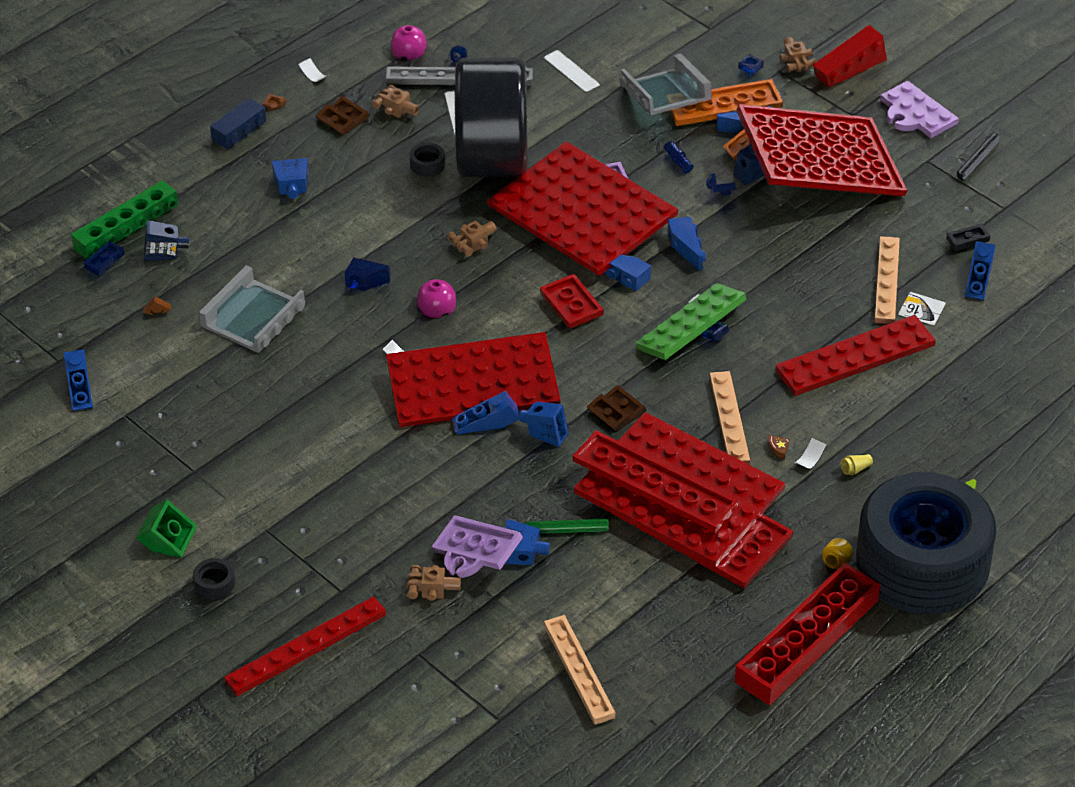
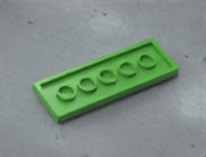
[636,283,747,360]

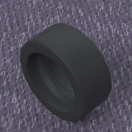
[409,142,445,177]
[193,558,235,599]

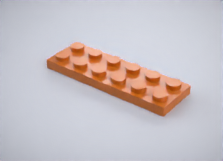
[666,79,783,126]

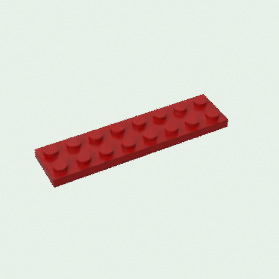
[775,315,936,396]
[573,430,739,533]

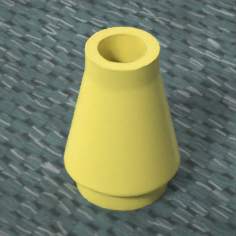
[840,454,873,476]

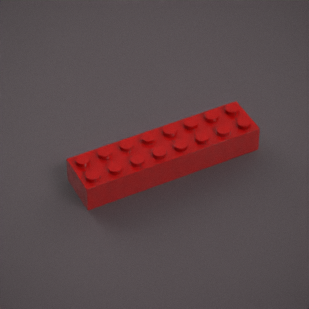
[734,562,880,706]

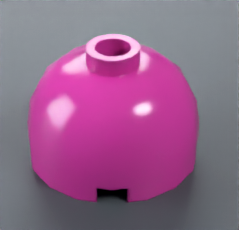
[391,25,427,60]
[417,279,456,318]

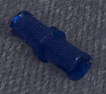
[664,141,694,174]

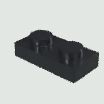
[946,223,990,251]

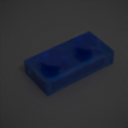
[84,241,125,276]

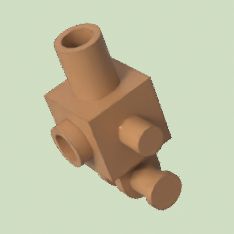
[779,37,817,73]
[371,85,419,118]
[447,220,497,257]
[407,565,461,601]

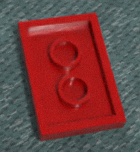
[540,274,604,329]

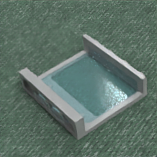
[619,54,712,115]
[199,265,305,353]

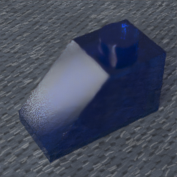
[345,257,391,291]

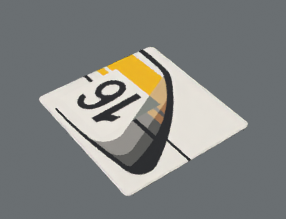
[898,292,946,325]

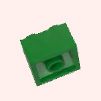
[136,499,198,558]

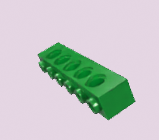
[71,180,179,260]

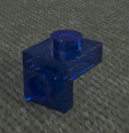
[706,173,736,196]

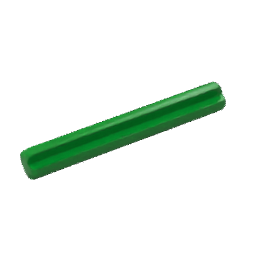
[525,519,609,534]

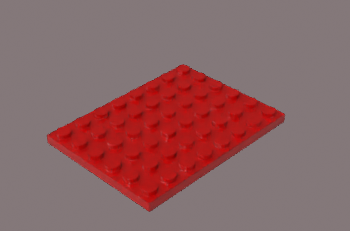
[736,104,908,196]
[487,141,678,276]
[574,412,785,568]

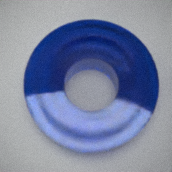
[449,45,468,63]

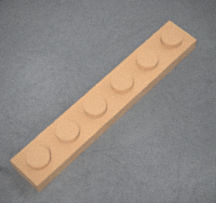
[875,236,900,324]
[710,371,750,465]
[544,615,615,725]

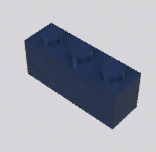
[210,98,266,149]

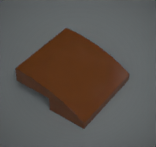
[315,96,370,135]
[587,384,647,431]

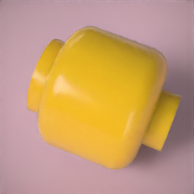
[822,538,853,570]

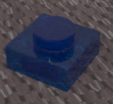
[738,54,764,76]
[701,321,730,341]

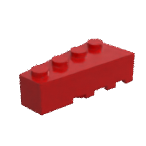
[813,25,887,87]

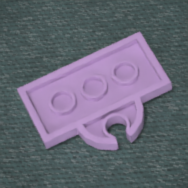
[880,81,959,138]
[432,515,523,578]

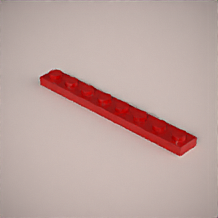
[225,596,386,696]

